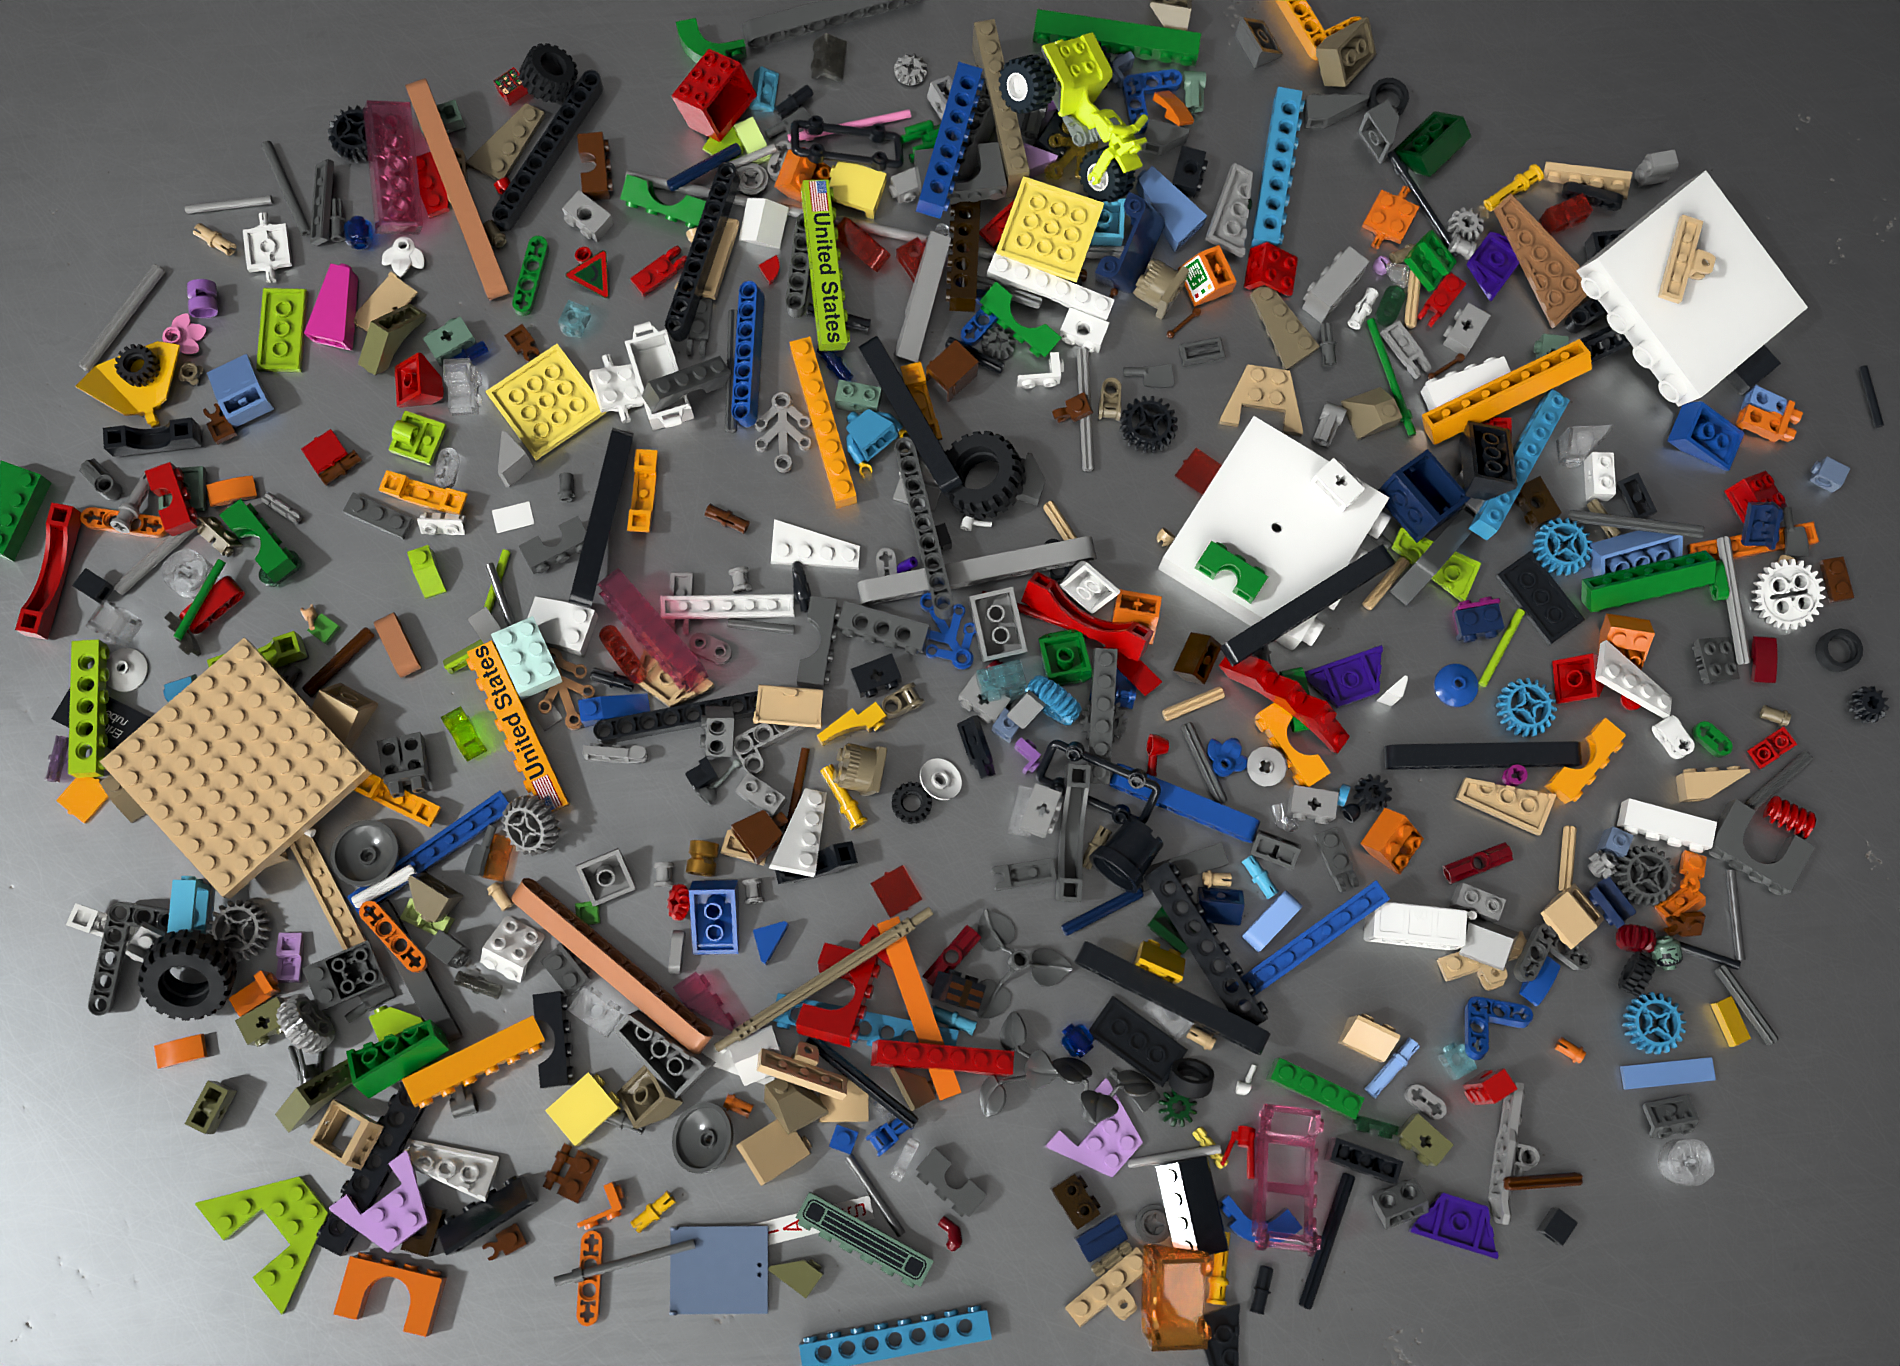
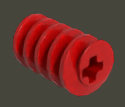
[1763,796,1817,840]

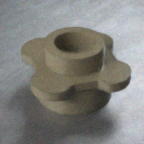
[178,362,204,386]

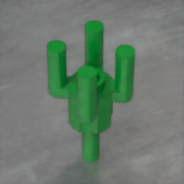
[901,120,940,163]

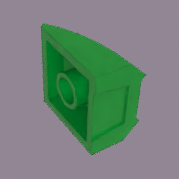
[1038,629,1092,686]

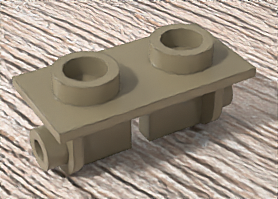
[196,516,243,557]

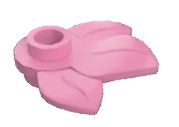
[162,313,207,354]

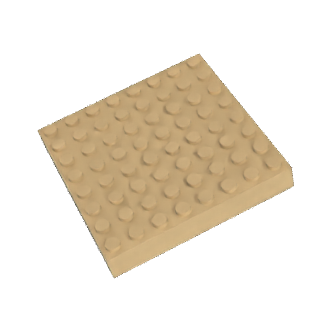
[100,637,372,899]

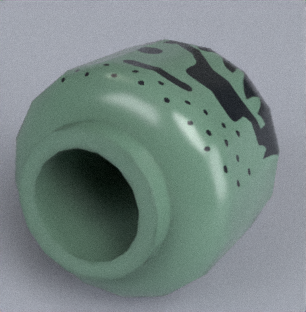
[1651,935,1683,970]

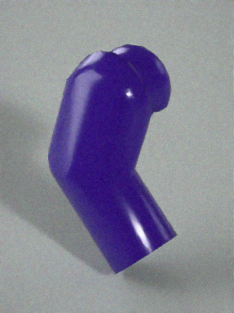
[897,556,918,573]

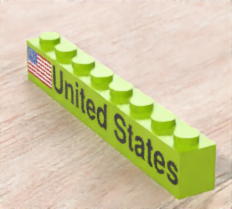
[801,179,850,351]

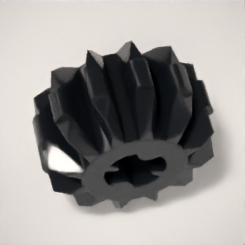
[1847,686,1889,723]
[1353,774,1392,812]

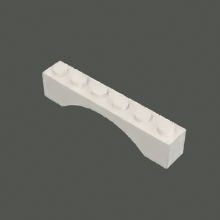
[986,252,1115,321]

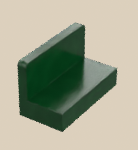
[1146,907,1198,955]

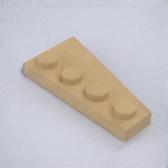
[1543,162,1632,200]
[1456,778,1556,836]

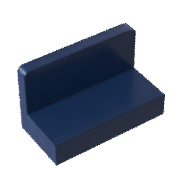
[1196,887,1245,926]
[1074,1214,1128,1262]

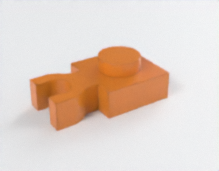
[1679,850,1707,893]

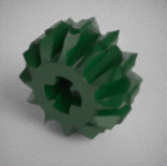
[1158,1089,1197,1127]

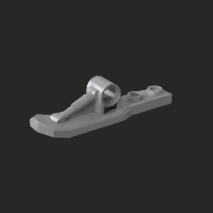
[1488,1082,1540,1225]

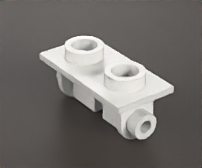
[417,512,466,535]

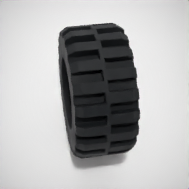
[945,431,1026,519]
[138,929,237,1021]

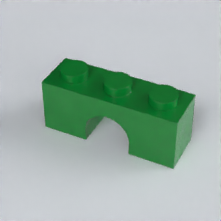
[1195,541,1268,604]

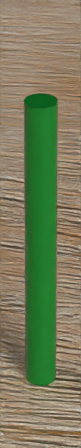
[173,559,226,641]

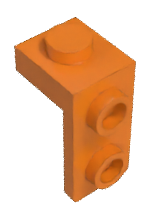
[229,970,281,1017]
[577,1182,625,1230]

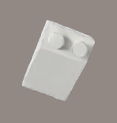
[1059,561,1121,614]
[528,596,599,657]

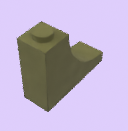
[358,303,427,375]
[275,1059,353,1133]

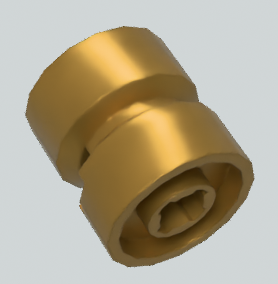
[686,840,719,877]

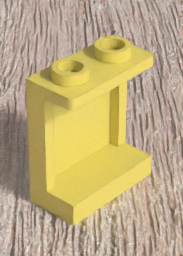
[829,161,887,220]
[545,1072,621,1147]

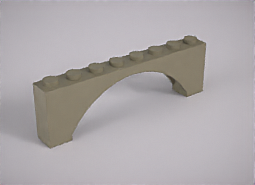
[972,19,1030,198]

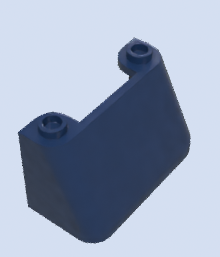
[1095,192,1165,293]

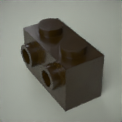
[1173,632,1222,685]
[1050,1173,1101,1230]

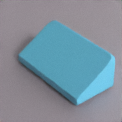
[749,66,779,112]

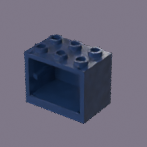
[1378,449,1471,543]

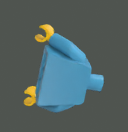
[846,409,910,478]

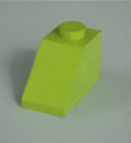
[407,545,447,599]
[369,1005,425,1042]

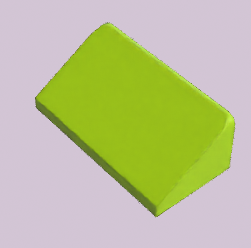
[443,639,484,674]

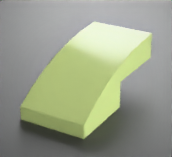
[734,117,771,165]
[399,898,455,935]

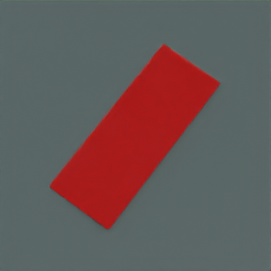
[1103,646,1162,696]

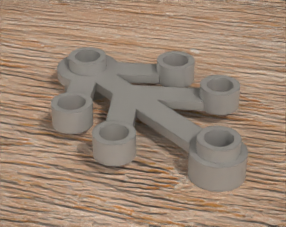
[755,392,811,473]

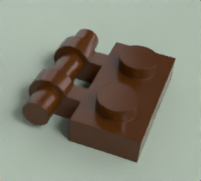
[543,1143,600,1204]

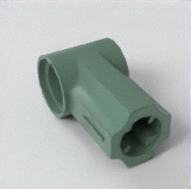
[1183,71,1206,114]

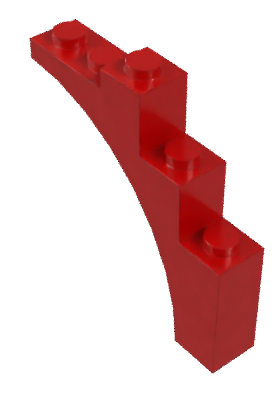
[1218,656,1350,754]

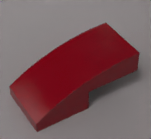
[1750,636,1778,683]

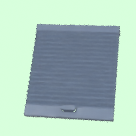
[669,1226,768,1315]

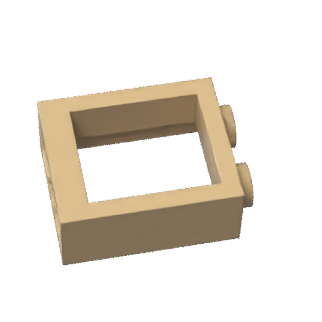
[309,1100,384,1170]

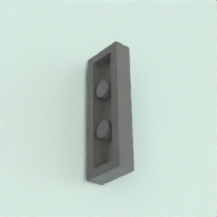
[343,492,414,540]

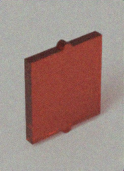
[1175,448,1222,496]
[870,865,922,918]

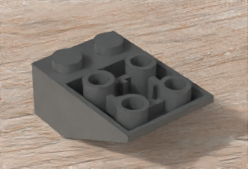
[302,940,386,1011]

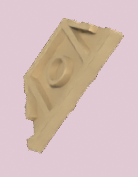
[635,636,715,708]

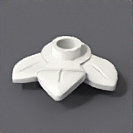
[382,237,425,277]

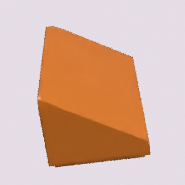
[1654,883,1706,927]

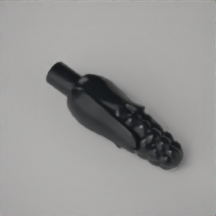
[792,561,811,613]

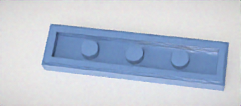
[1620,1057,1716,1090]

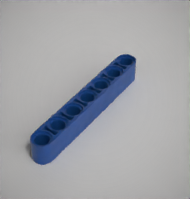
[731,280,765,427]
[1109,763,1260,843]

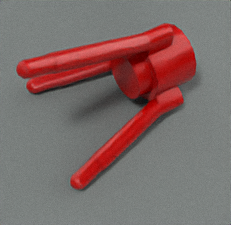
[1221,1126,1256,1179]

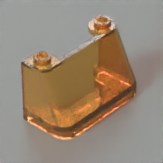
[1141,1244,1214,1352]

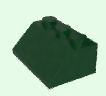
[1394,111,1472,177]

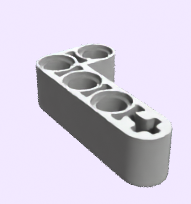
[733,723,806,777]

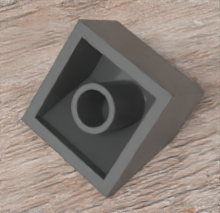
[1358,100,1399,164]

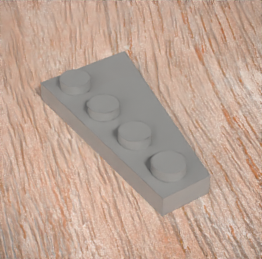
[1205,163,1253,258]

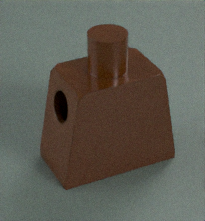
[731,810,789,865]

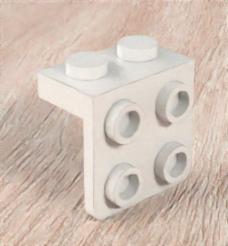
[480,916,545,983]

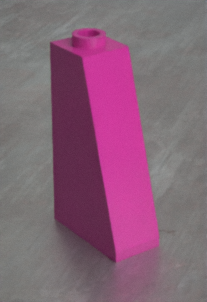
[304,263,358,351]

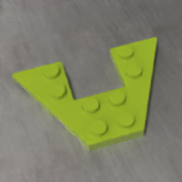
[195,1176,329,1315]

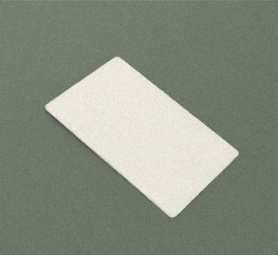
[492,501,534,533]

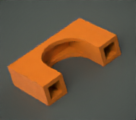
[333,1252,447,1337]

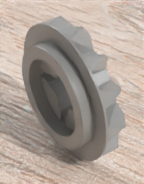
[894,53,927,85]
[737,163,768,196]

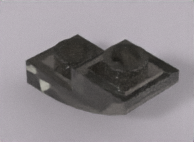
[164,611,201,657]

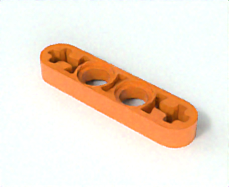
[80,507,168,538]
[359,901,428,973]
[576,1230,604,1326]

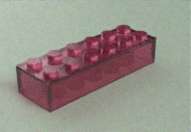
[363,100,423,234]
[597,568,709,693]

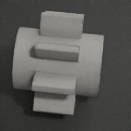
[1588,850,1618,879]

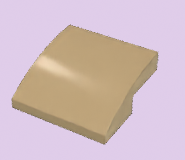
[818,1074,868,1122]

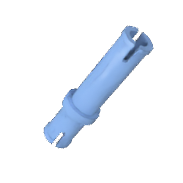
[1364,1037,1420,1099]

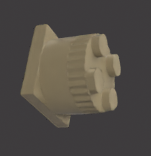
[1133,258,1189,320]
[832,743,888,797]

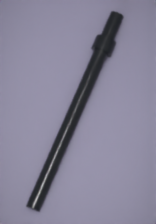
[1387,150,1459,258]

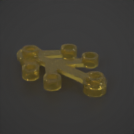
[1045,122,1098,181]

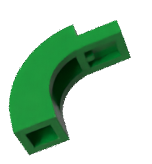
[676,18,747,63]

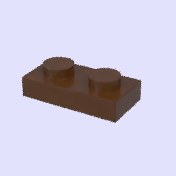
[1819,556,1855,603]

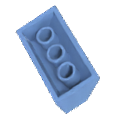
[1589,530,1683,576]

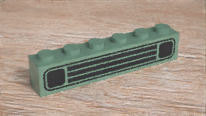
[795,1191,934,1288]

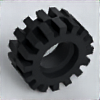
[114,344,160,387]
[892,781,932,824]
[1618,952,1656,997]

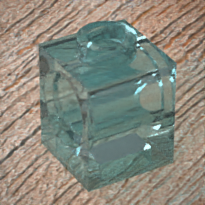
[558,300,591,338]
[1438,1042,1477,1080]

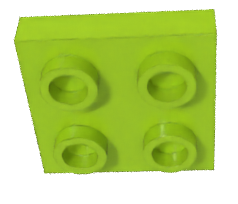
[388,411,447,466]

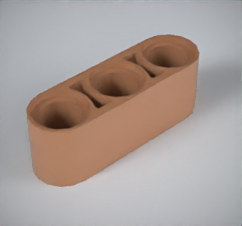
[374,612,422,678]

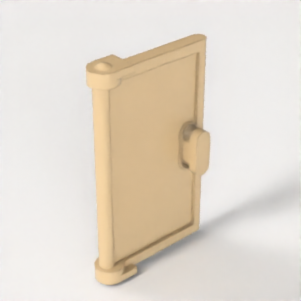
[354,272,418,332]
[753,684,824,729]

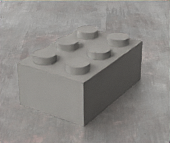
[1302,246,1370,324]
[968,587,1028,662]

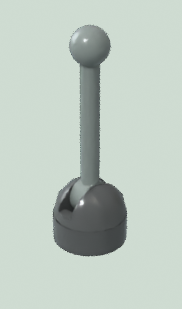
[697,759,741,805]

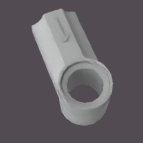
[1312,401,1347,447]

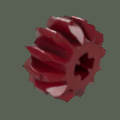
[1616,924,1657,954]

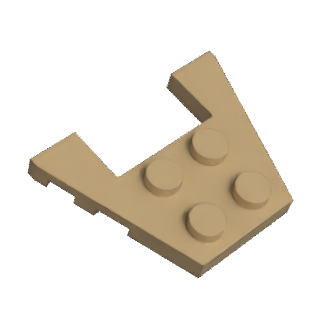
[1219,364,1303,437]

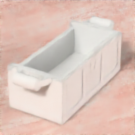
[625,321,694,431]
[1364,902,1477,951]

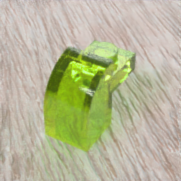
[441,706,487,762]

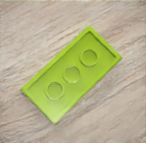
[256,288,308,372]

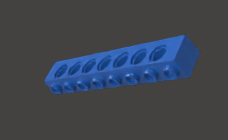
[916,62,984,219]

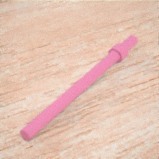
[787,110,911,143]

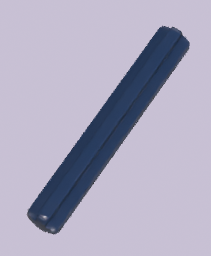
[666,143,742,191]
[1061,888,1144,936]

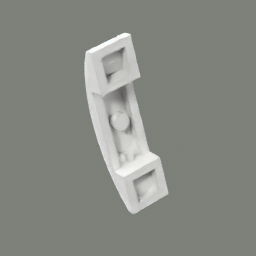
[66,903,139,946]

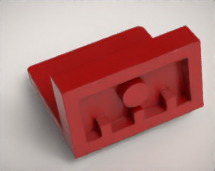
[1244,242,1298,297]
[1724,471,1788,524]

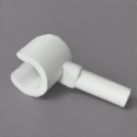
[960,516,992,531]
[1236,1064,1257,1095]

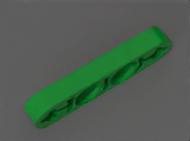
[512,236,549,316]

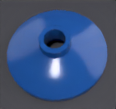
[1434,664,1478,707]

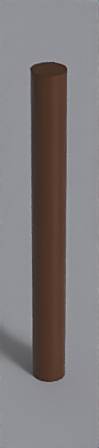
[784,748,810,834]

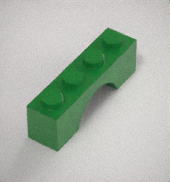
[620,174,707,228]
[979,282,1062,358]
[219,499,297,583]
[1266,1057,1365,1120]

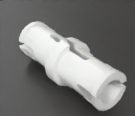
[1348,288,1379,330]

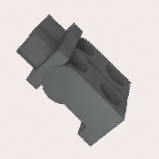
[377,732,430,798]

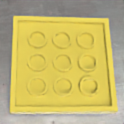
[996,176,1104,283]
[485,344,607,461]

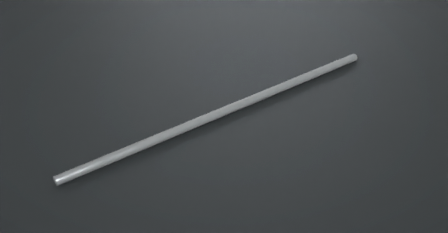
[625,170,997,259]

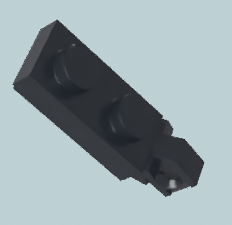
[957,715,996,779]

